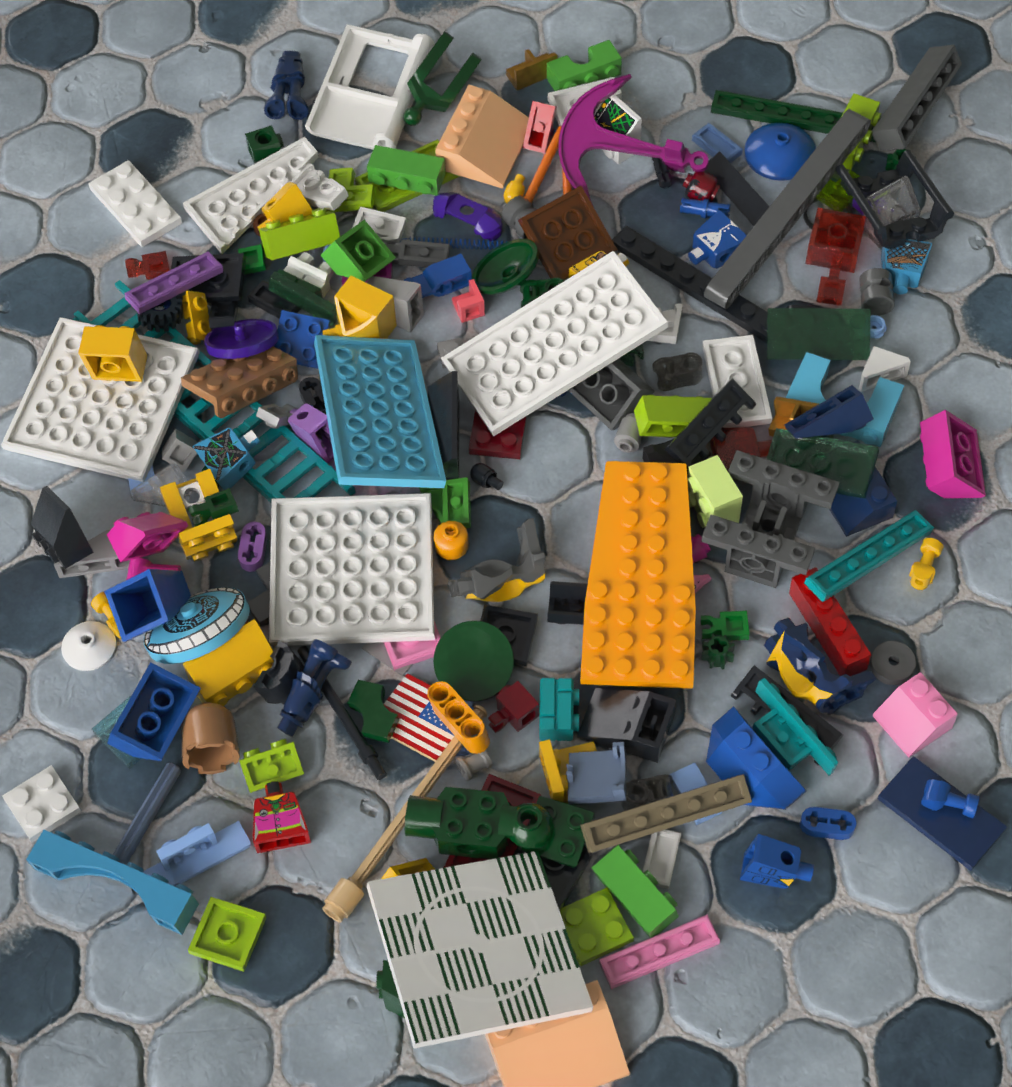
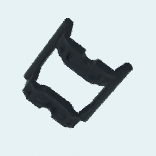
[835,150,954,249]

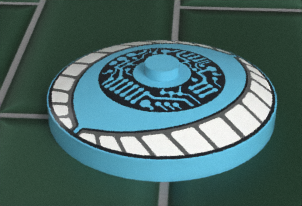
[144,587,250,664]

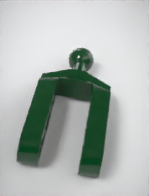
[403,31,482,126]

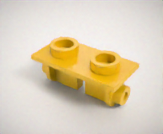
[182,291,212,345]

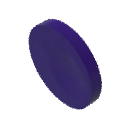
[204,319,279,359]

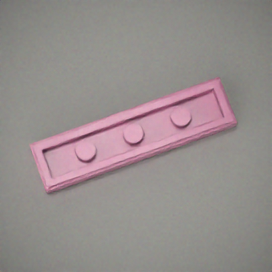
[599,915,720,989]

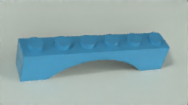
[26,830,199,935]

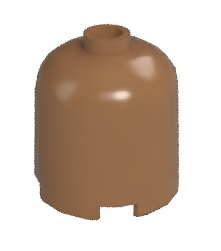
[181,702,240,774]

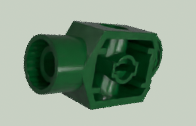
[405,787,554,859]

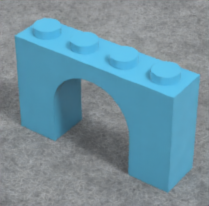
[786,352,904,447]

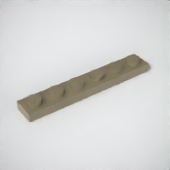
[580,774,752,853]

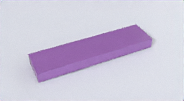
[125,251,223,314]

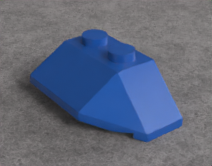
[706,706,806,810]

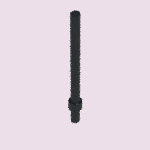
[297,646,387,780]

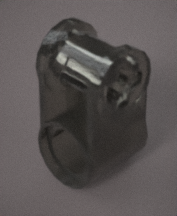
[652,352,702,391]
[621,774,673,811]

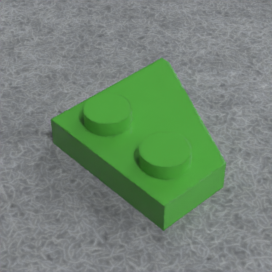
[419,477,471,528]

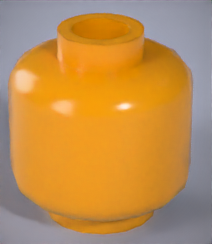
[434,520,469,560]

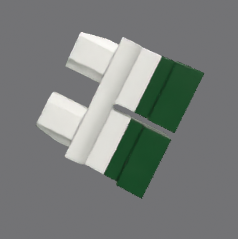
[274,252,334,309]

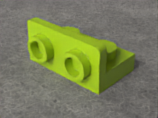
[239,738,304,793]

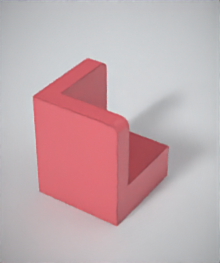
[452,279,485,323]

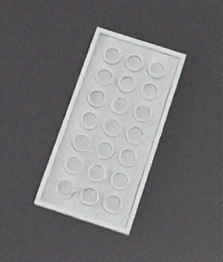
[441,251,669,436]

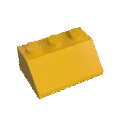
[183,619,274,706]

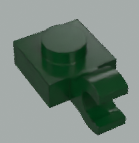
[188,488,239,527]

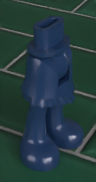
[264,51,308,120]
[277,639,352,737]

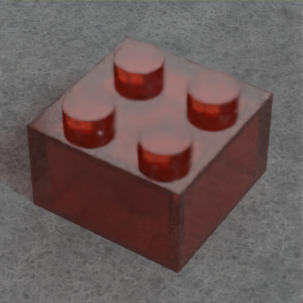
[805,207,867,273]

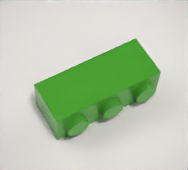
[367,145,446,195]
[592,845,679,938]

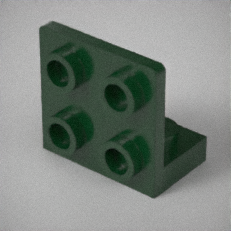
[522,795,595,868]

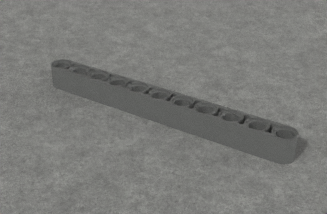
[704,109,871,309]

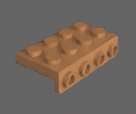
[181,346,298,418]

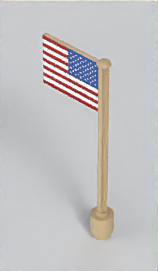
[322,673,487,923]

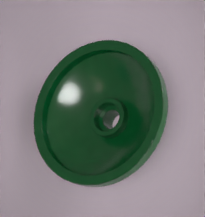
[471,239,539,295]

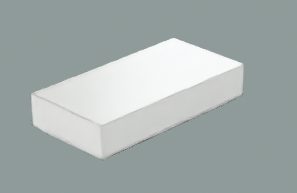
[643,829,682,889]

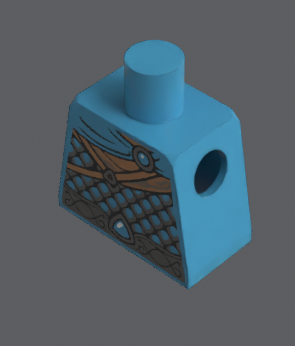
[881,239,932,295]

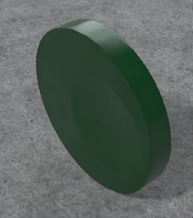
[433,621,515,702]

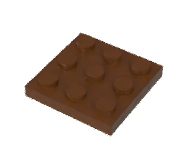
[518,185,617,280]

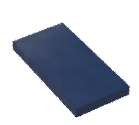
[877,756,1007,871]

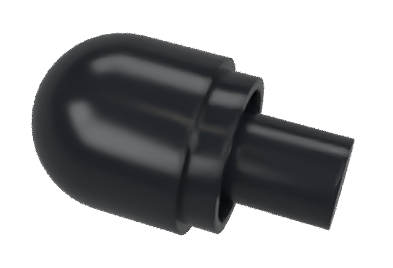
[470,463,504,490]

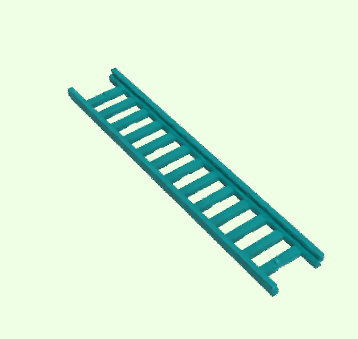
[73,280,356,504]

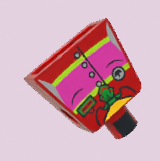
[253,782,311,854]

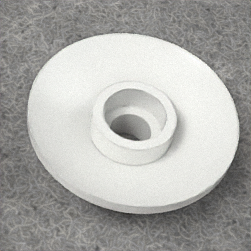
[61,621,116,671]

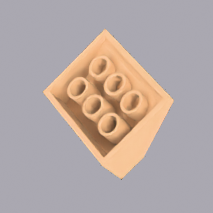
[436,85,529,189]
[485,980,630,1087]

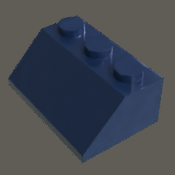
[809,440,897,537]

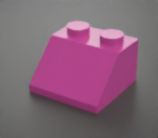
[106,512,188,562]

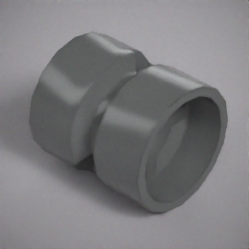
[501,196,537,239]
[859,268,894,316]

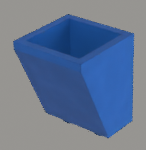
[104,569,191,642]

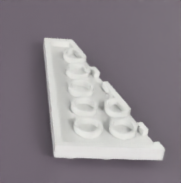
[183,137,318,254]

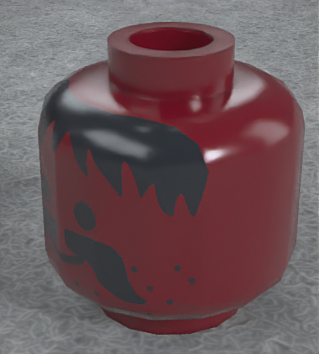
[683,171,720,202]

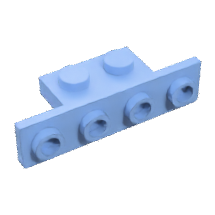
[143,821,251,887]

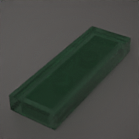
[268,271,337,326]

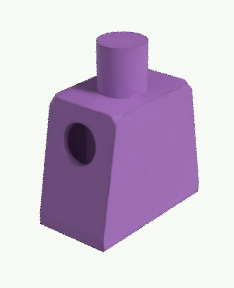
[288,403,334,463]

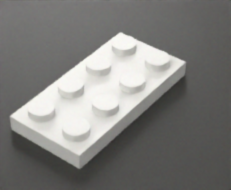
[88,160,182,247]
[702,335,772,430]

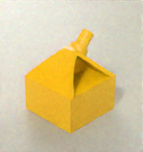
[322,276,397,339]

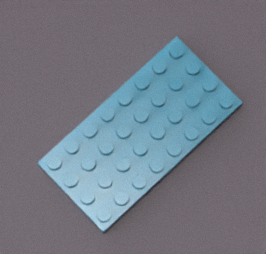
[314,335,446,488]

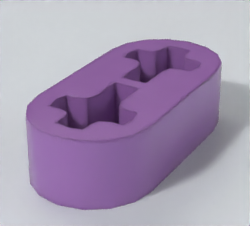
[238,522,267,572]

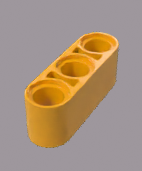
[427,681,490,754]

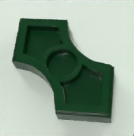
[347,679,400,743]

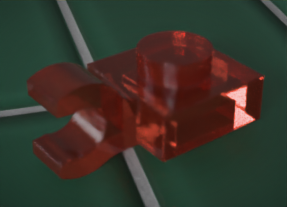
[125,251,170,280]
[816,263,846,306]

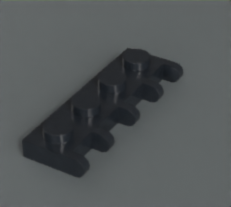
[665,378,756,473]
[731,665,844,766]

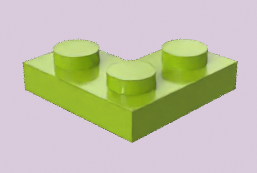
[326,167,376,212]

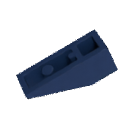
[784,385,874,438]

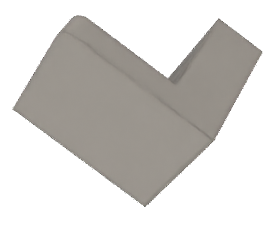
[162,429,198,472]

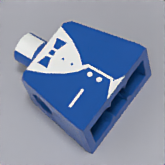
[688,210,747,269]

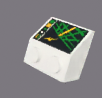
[594,94,642,165]

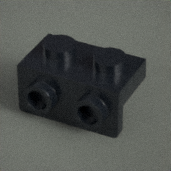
[547,581,588,625]

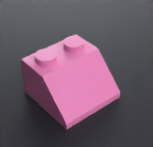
[873,672,958,758]

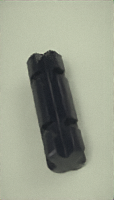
[652,146,672,188]

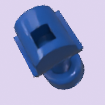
[921,779,980,818]

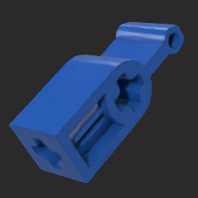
[403,254,472,298]

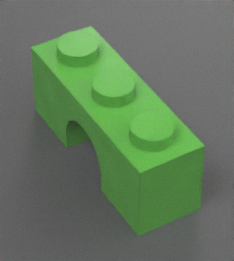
[547,40,622,91]

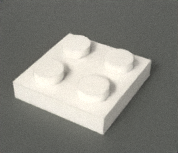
[2,765,82,843]

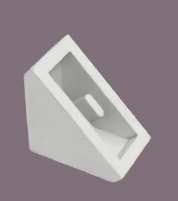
[859,346,911,392]

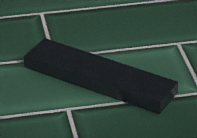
[705,151,770,226]

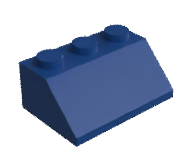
[107,662,201,761]

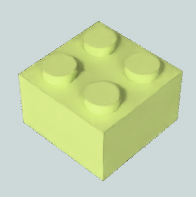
[687,455,743,528]

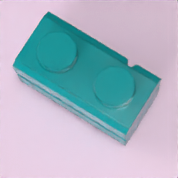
[539,678,579,741]

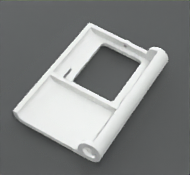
[305,24,435,150]

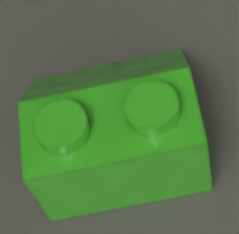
[321,219,396,282]

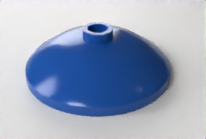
[744,123,816,181]

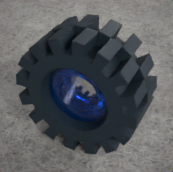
[137,294,183,332]

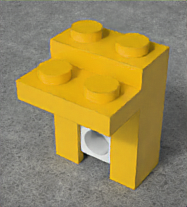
[160,469,237,562]

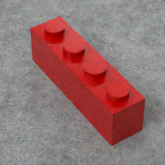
[789,567,871,676]

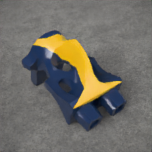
[764,618,876,715]

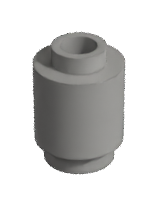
[614,413,643,453]

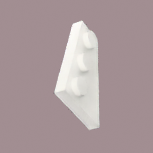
[290,162,349,211]

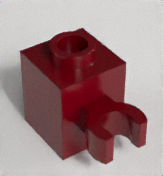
[488,681,539,733]

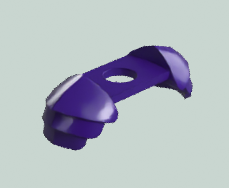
[433,192,503,242]

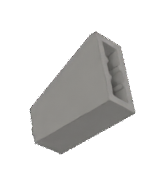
[367,276,424,332]

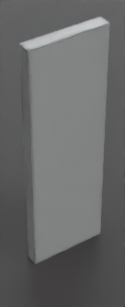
[362,642,413,676]

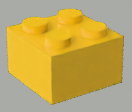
[78,325,148,382]

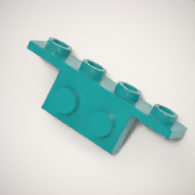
[752,678,838,776]

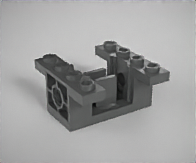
[701,450,840,588]

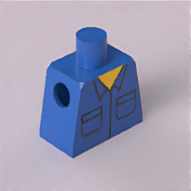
[740,834,814,889]

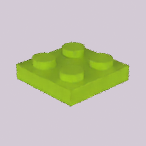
[560,887,634,967]
[188,897,266,972]

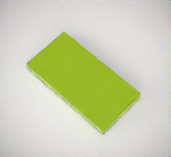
[355,139,460,212]

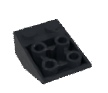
[577,688,676,763]

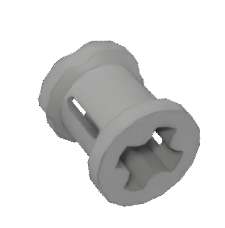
[455,751,492,781]

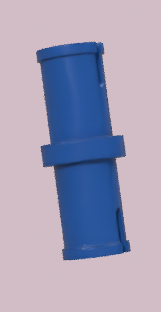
[680,197,731,218]

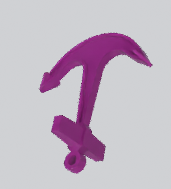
[558,74,709,207]

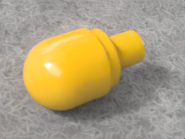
[503,174,525,204]

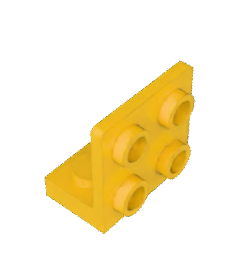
[539,739,597,804]

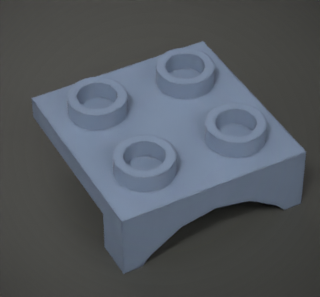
[566,742,627,805]

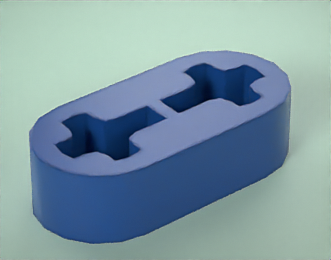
[800,807,856,840]

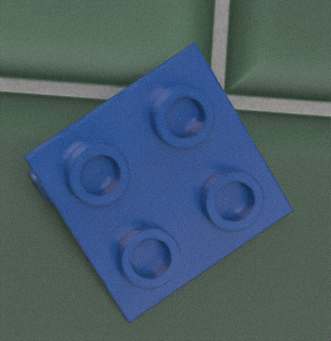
[274,310,330,369]

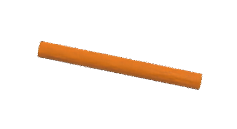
[524,126,562,204]

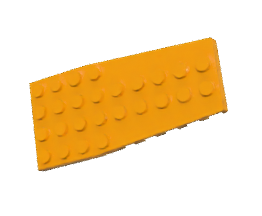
[580,461,696,689]

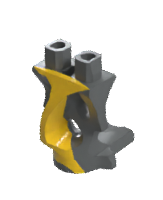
[448,518,545,602]

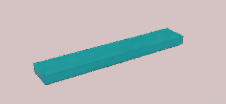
[804,510,934,602]

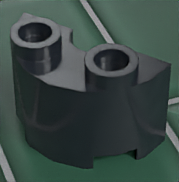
[254,640,305,704]

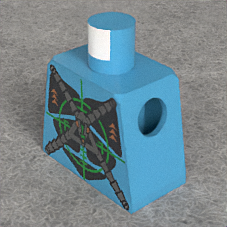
[192,428,261,490]

